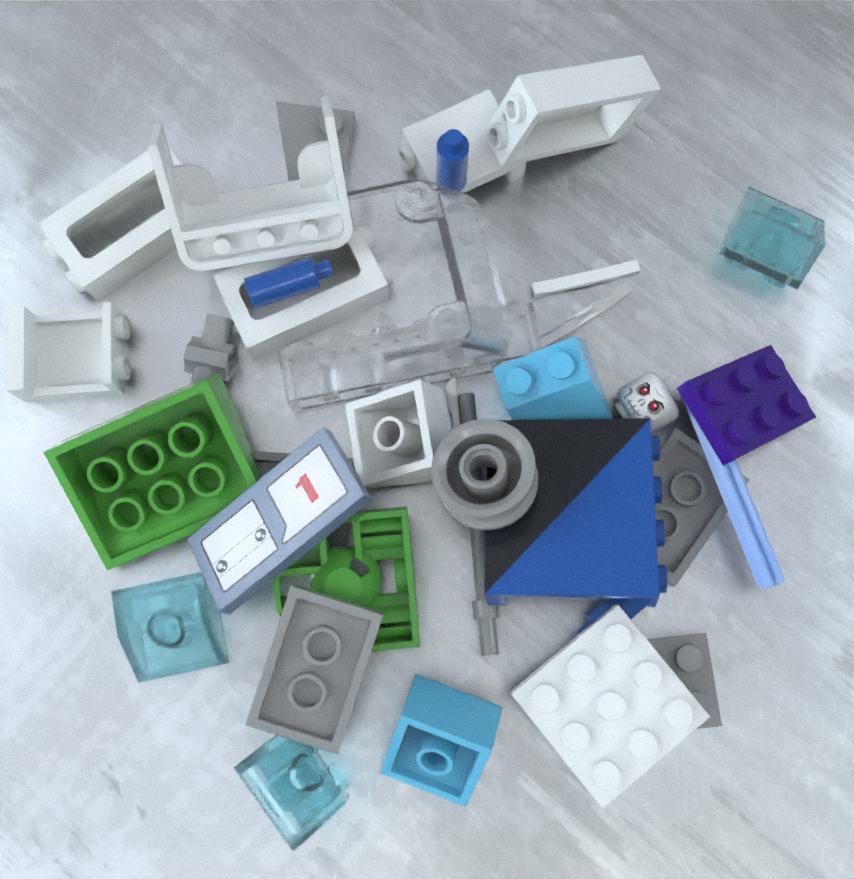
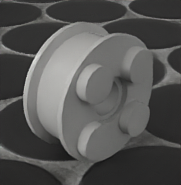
[431,419,538,530]

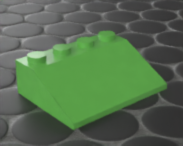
[43,372,261,570]

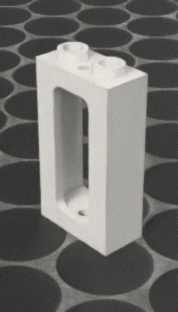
[484,54,661,167]
[38,148,182,302]
[213,213,393,361]

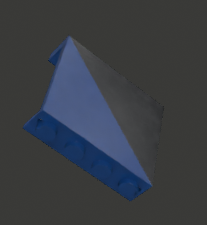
[484,418,667,607]

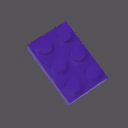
[677,345,816,466]

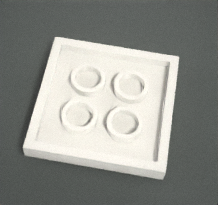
[509,604,710,810]

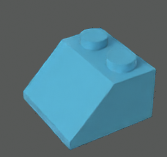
[492,336,613,420]
[380,674,503,807]

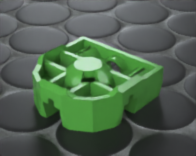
[273,506,420,652]

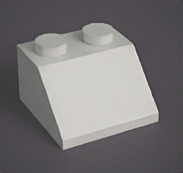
[345,379,452,488]

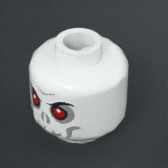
[614,372,683,434]

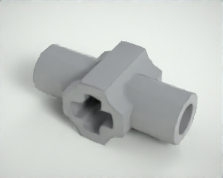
[183,314,237,384]

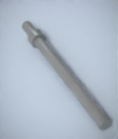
[458,393,500,656]

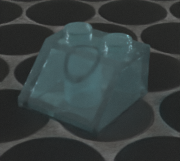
[719,187,825,290]
[111,572,229,683]
[234,735,350,851]

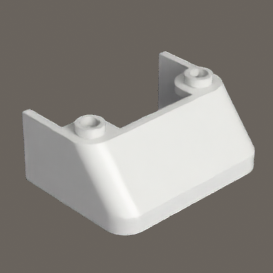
[147,96,353,271]

